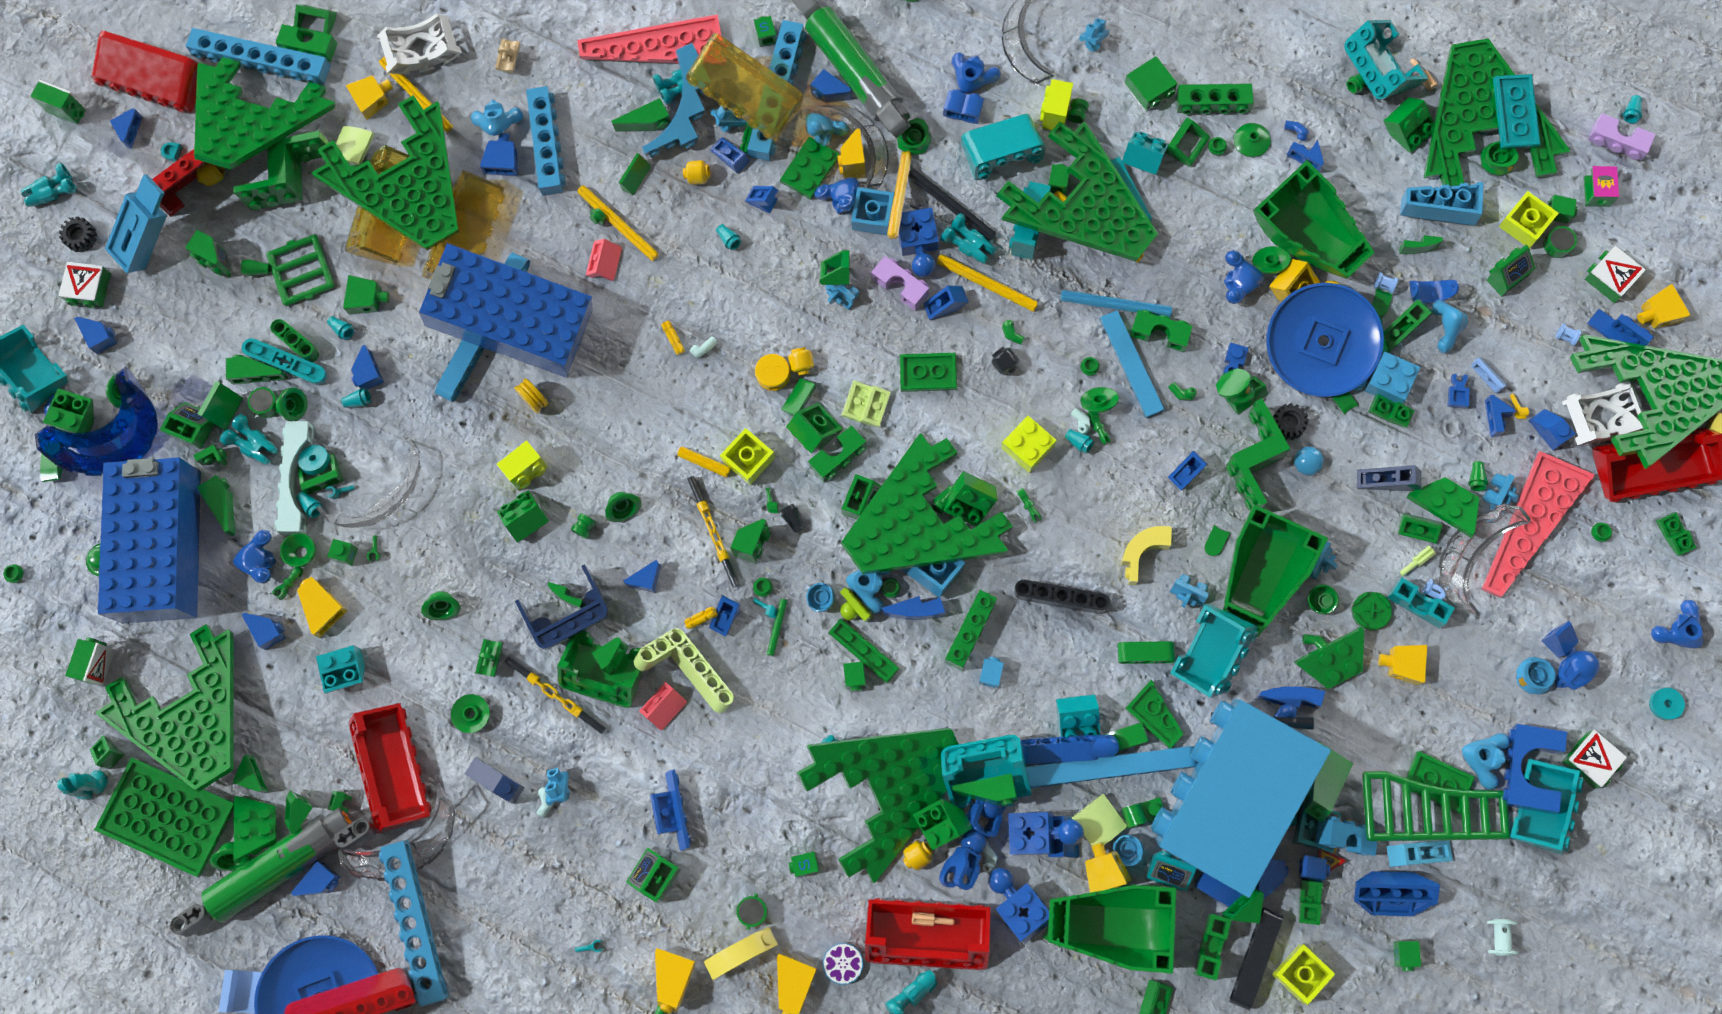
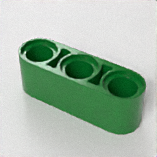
[270,319,319,362]
[1117,641,1176,664]

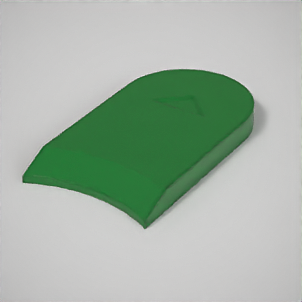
[1372,288,1393,317]
[1332,392,1358,415]
[1204,524,1230,556]

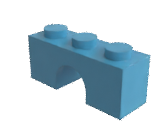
[1316,816,1378,856]

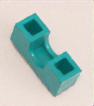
[1387,577,1455,628]

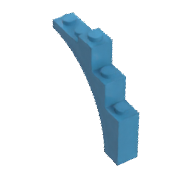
[642,43,711,157]

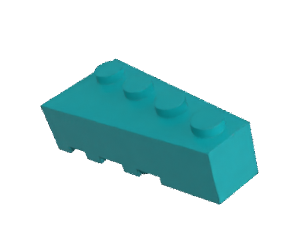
[1009,181,1051,260]

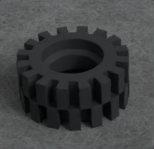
[59,216,97,252]
[1273,403,1309,440]

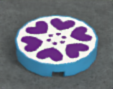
[823,943,863,985]

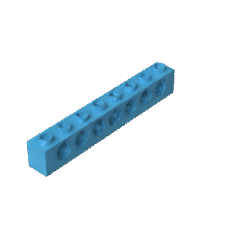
[747,20,807,161]
[185,28,331,85]
[379,840,449,1007]

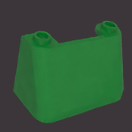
[557,631,647,708]

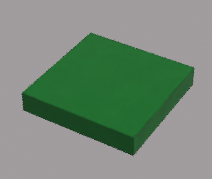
[198,381,243,430]

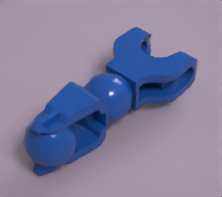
[939,800,1006,890]

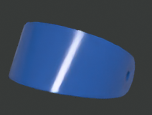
[1409,280,1459,303]

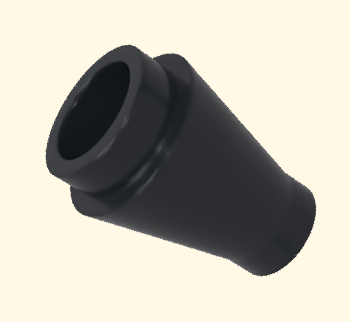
[780,503,805,533]

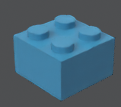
[851,187,894,235]
[1364,351,1420,404]

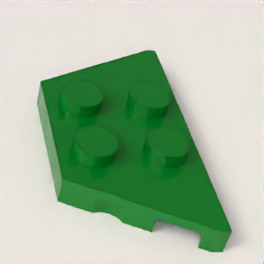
[1407,477,1479,538]
[1294,627,1364,689]
[234,796,277,864]

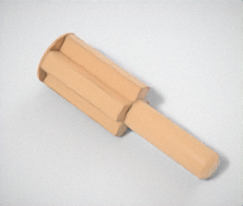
[1410,58,1438,91]
[912,912,954,926]

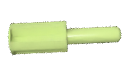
[1400,546,1436,576]

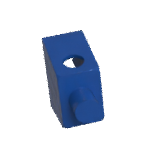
[480,133,518,176]

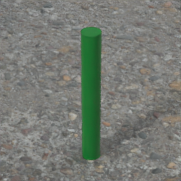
[766,599,788,657]

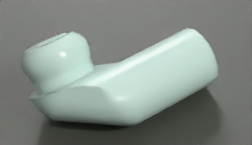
[690,337,718,358]
[1071,407,1091,434]
[536,787,554,818]
[982,842,998,873]

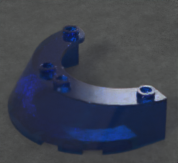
[34,366,158,476]

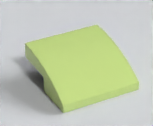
[336,126,375,165]
[841,380,891,427]
[1071,794,1127,845]

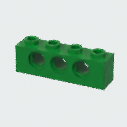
[1176,83,1253,115]
[945,590,997,671]

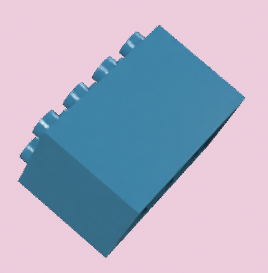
[1150,699,1331,898]

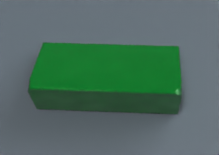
[619,153,651,195]
[1228,376,1268,415]
[781,378,816,416]
[1398,513,1442,544]
[1139,980,1173,1014]

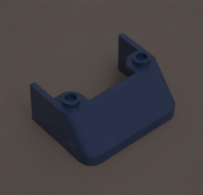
[515,564,608,650]

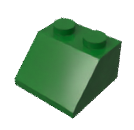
[786,402,843,454]

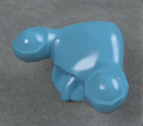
[470,100,523,136]
[805,113,850,146]
[1431,300,1468,353]
[846,570,890,614]
[1462,733,1510,790]

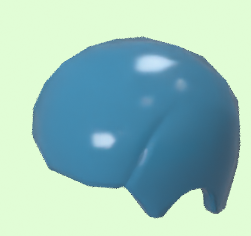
[1294,447,1324,476]
[806,582,835,612]
[1113,834,1144,867]

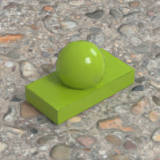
[840,588,873,622]

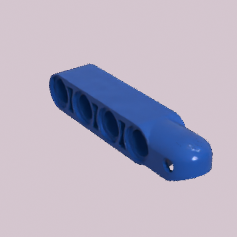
[1021,735,1119,764]

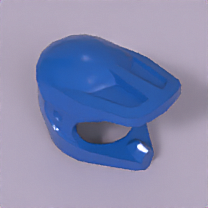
[1555,651,1600,690]

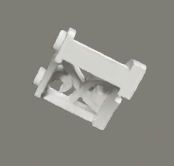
[377,14,461,74]
[1562,382,1644,446]

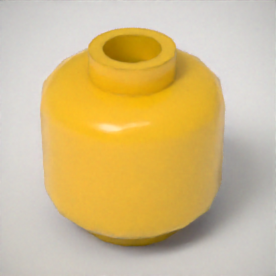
[683,160,711,185]
[196,163,225,187]
[788,347,814,376]
[903,840,934,871]

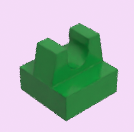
[327,790,352,812]

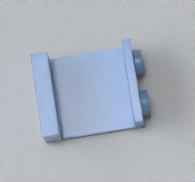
[218,970,262,1014]

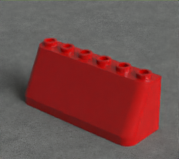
[91,30,198,113]
[152,149,249,217]
[1592,428,1722,502]
[349,703,431,834]
[865,898,990,970]
[284,968,416,1014]

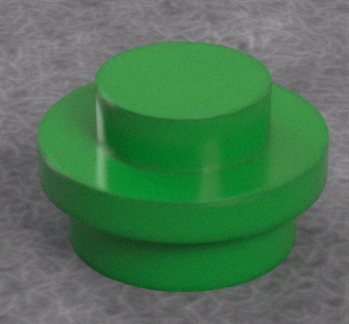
[1208,137,1227,155]
[590,208,606,226]
[1080,357,1100,376]
[1591,522,1612,542]
[3,564,24,583]
[753,578,773,597]
[881,578,901,598]

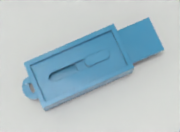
[105,174,167,273]

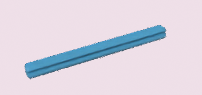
[1061,290,1172,317]

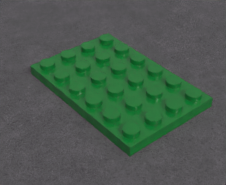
[94,757,234,878]

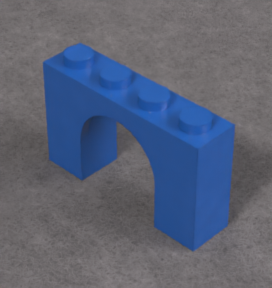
[1502,724,1567,814]

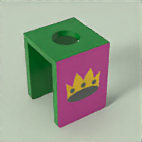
[1584,166,1619,207]

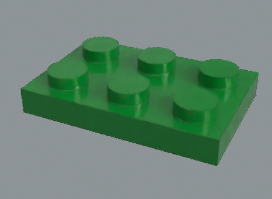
[780,137,840,200]

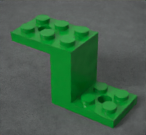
[234,131,329,210]
[1226,398,1290,511]

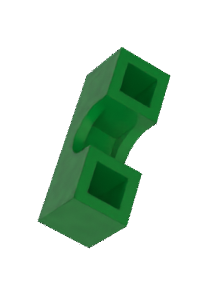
[275,24,338,62]
[1130,310,1193,352]
[808,425,867,483]
[1193,914,1231,981]

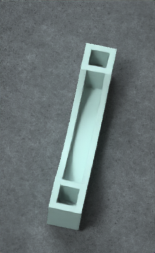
[275,421,314,536]

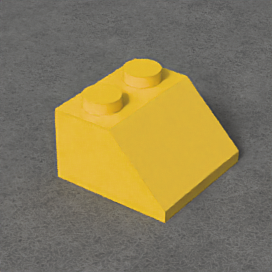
[838,129,866,179]
[1269,259,1321,302]

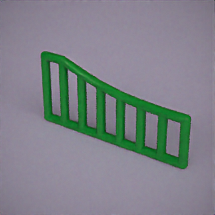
[1362,771,1510,841]

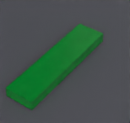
[828,618,900,684]

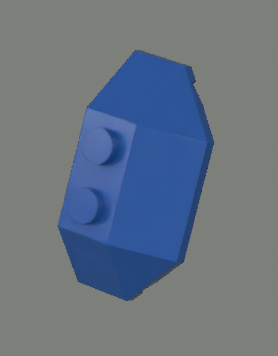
[1354,871,1440,917]

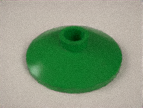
[1234,123,1271,157]
[1252,246,1291,274]
[1080,387,1119,413]
[451,694,490,733]

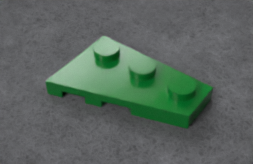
[1125,679,1183,749]

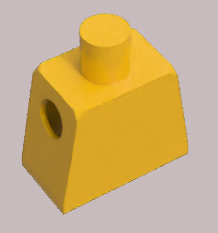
[346,76,394,120]
[1637,284,1690,329]
[1378,645,1427,685]
[1085,842,1132,892]

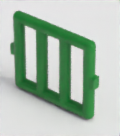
[266,234,335,306]

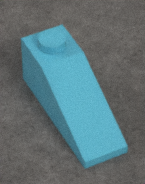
[1387,841,1453,867]

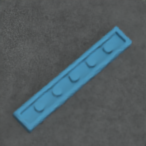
[1100,310,1164,418]

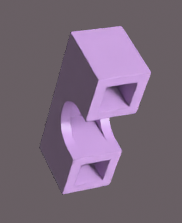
[1588,113,1655,161]
[871,256,929,311]

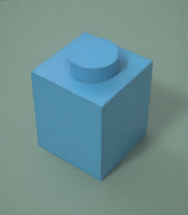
[979,657,1004,688]

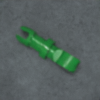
[1086,411,1111,445]
[1016,487,1042,523]
[272,567,303,600]

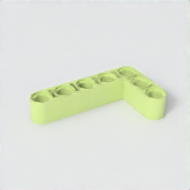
[634,629,734,713]

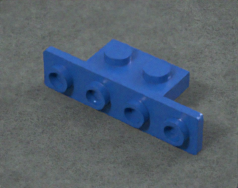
[1587,309,1654,346]
[650,769,691,851]

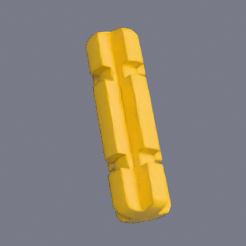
[661,321,685,355]
[684,607,718,629]

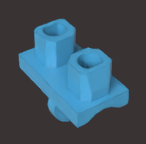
[1079,18,1110,51]
[711,104,747,132]
[825,285,859,310]
[1482,473,1519,510]
[1311,542,1338,580]
[1170,574,1209,608]
[545,768,570,806]

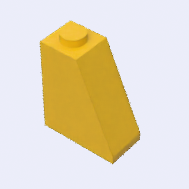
[297,576,348,638]
[655,948,695,1013]
[777,953,817,1014]

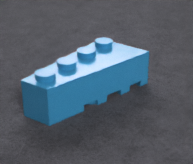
[1400,182,1484,226]
[901,561,966,598]

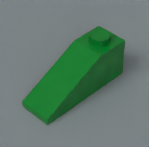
[611,98,671,132]
[1384,299,1434,353]
[226,355,288,385]
[197,475,235,536]
[952,773,1019,807]

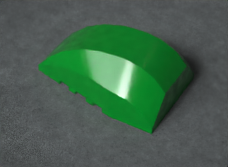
[1253,160,1375,279]
[1223,504,1328,637]
[1048,885,1176,974]

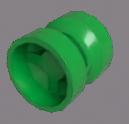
[1067,98,1089,124]
[570,513,597,539]

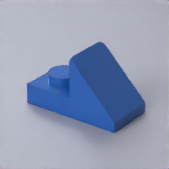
[1287,140,1324,172]
[745,186,778,213]
[1484,395,1516,437]
[1168,451,1207,491]
[709,595,741,637]

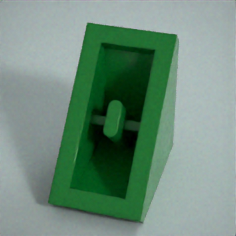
[89,735,125,769]
[233,755,268,793]
[1222,889,1264,924]

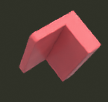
[586,239,622,281]
[639,682,687,731]

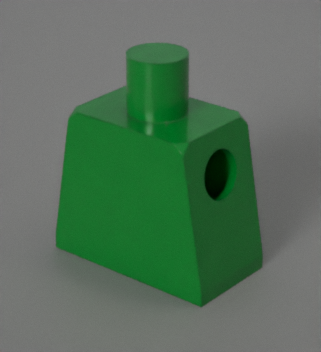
[343,275,390,315]

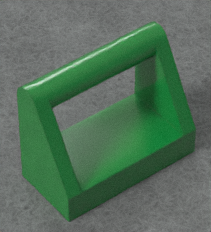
[294,4,337,37]
[1166,117,1210,167]
[819,250,850,285]
[298,453,344,495]
[592,637,628,675]
[284,790,313,834]

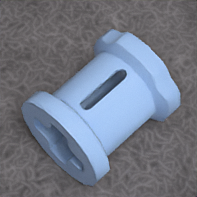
[1374,272,1398,294]
[1555,323,1581,346]
[1422,579,1449,601]

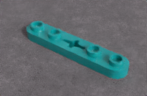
[241,338,327,385]

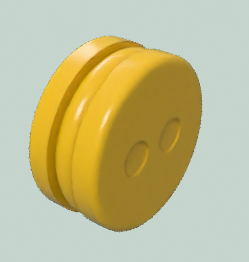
[755,354,791,391]
[514,378,549,414]

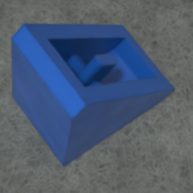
[110,108,143,149]
[623,560,661,593]

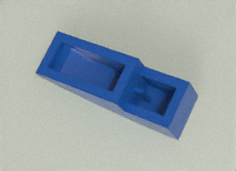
[882,596,945,620]
[1257,686,1325,709]
[1194,872,1243,908]

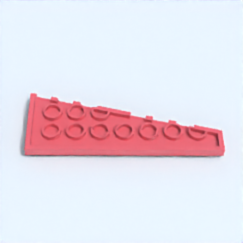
[577,14,727,65]
[1481,451,1594,598]

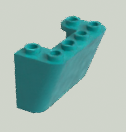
[1344,20,1428,99]
[961,114,1045,180]
[0,324,69,413]
[1170,604,1258,698]
[1510,759,1584,855]

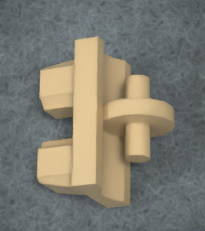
[495,39,520,74]

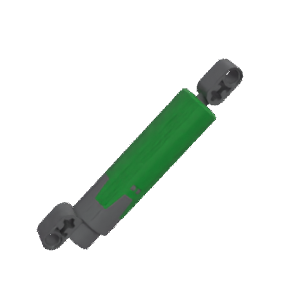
[792,0,911,138]
[169,808,377,937]

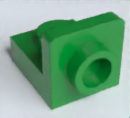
[193,444,228,466]

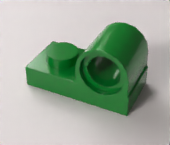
[1121,797,1163,829]

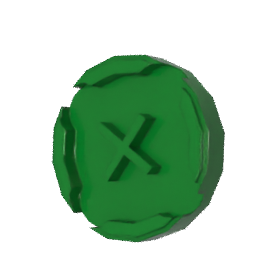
[1351,592,1392,631]

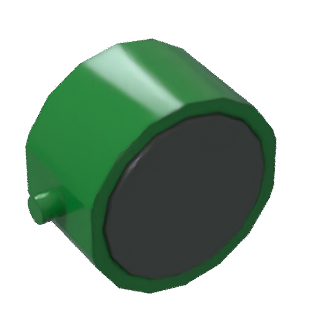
[1543,226,1577,258]
[248,387,278,418]
[736,893,768,930]

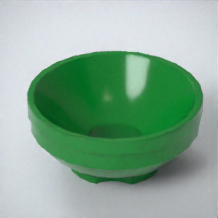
[280,533,316,568]

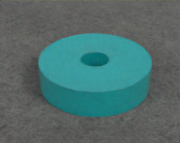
[298,445,330,475]
[1649,688,1685,720]

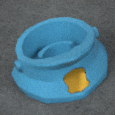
[1516,657,1556,694]

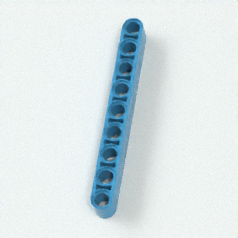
[435,252,530,402]
[1026,746,1198,788]

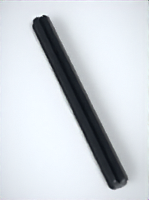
[908,169,996,241]

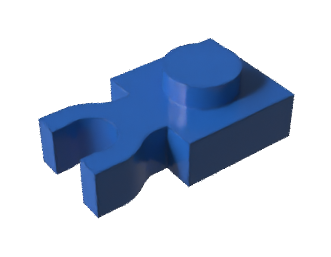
[1223,342,1248,374]
[1447,374,1470,408]

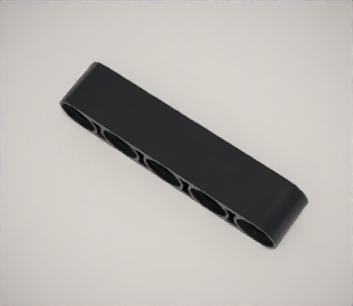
[1014,579,1110,614]
[1229,907,1284,1010]

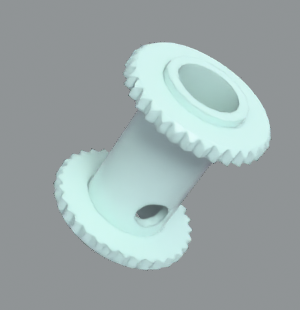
[1487,919,1519,956]

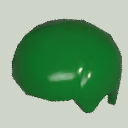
[1308,584,1340,615]

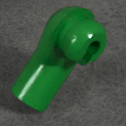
[1002,320,1025,345]
[1168,382,1197,401]
[1302,634,1328,648]

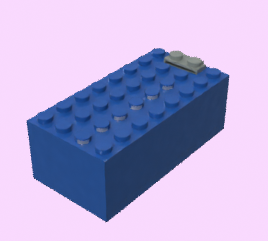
[419,243,593,378]
[98,457,201,624]

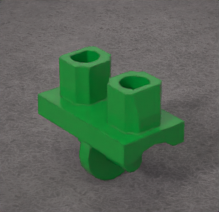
[475,639,504,677]

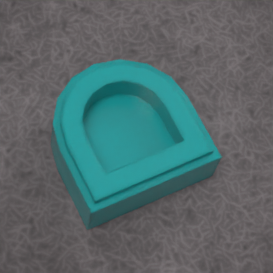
[160,142,183,162]

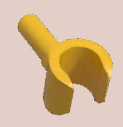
[1509,393,1529,419]

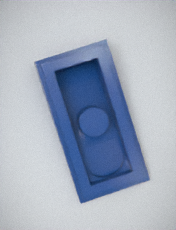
[710,137,749,173]

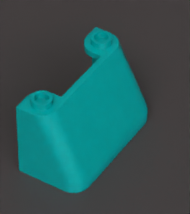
[941,735,1032,809]

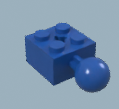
[898,208,939,277]
[1008,812,1084,856]
[988,868,1049,944]

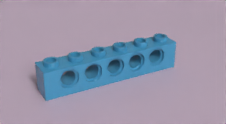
[526,86,566,196]

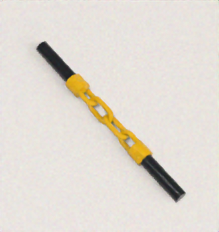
[687,476,739,588]
[505,656,606,734]

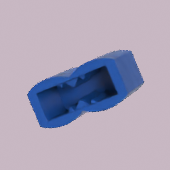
[943,89,984,124]

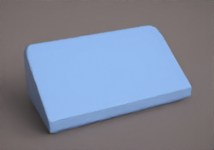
[1471,357,1507,394]

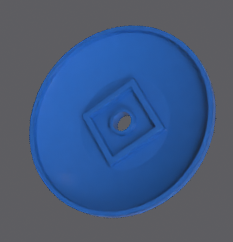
[1266,283,1384,397]
[254,935,378,1014]

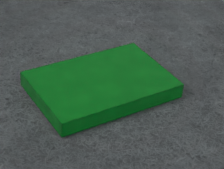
[900,352,957,392]
[1406,751,1475,814]

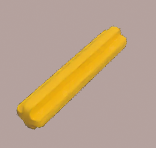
[677,447,730,477]

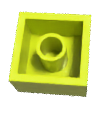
[1040,79,1073,130]
[1498,191,1558,249]
[1001,416,1057,473]
[720,428,775,485]
[497,440,548,491]
[1272,944,1335,1005]

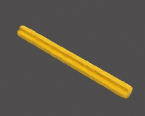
[379,57,453,132]
[887,151,912,239]
[577,185,659,261]
[937,254,1038,311]

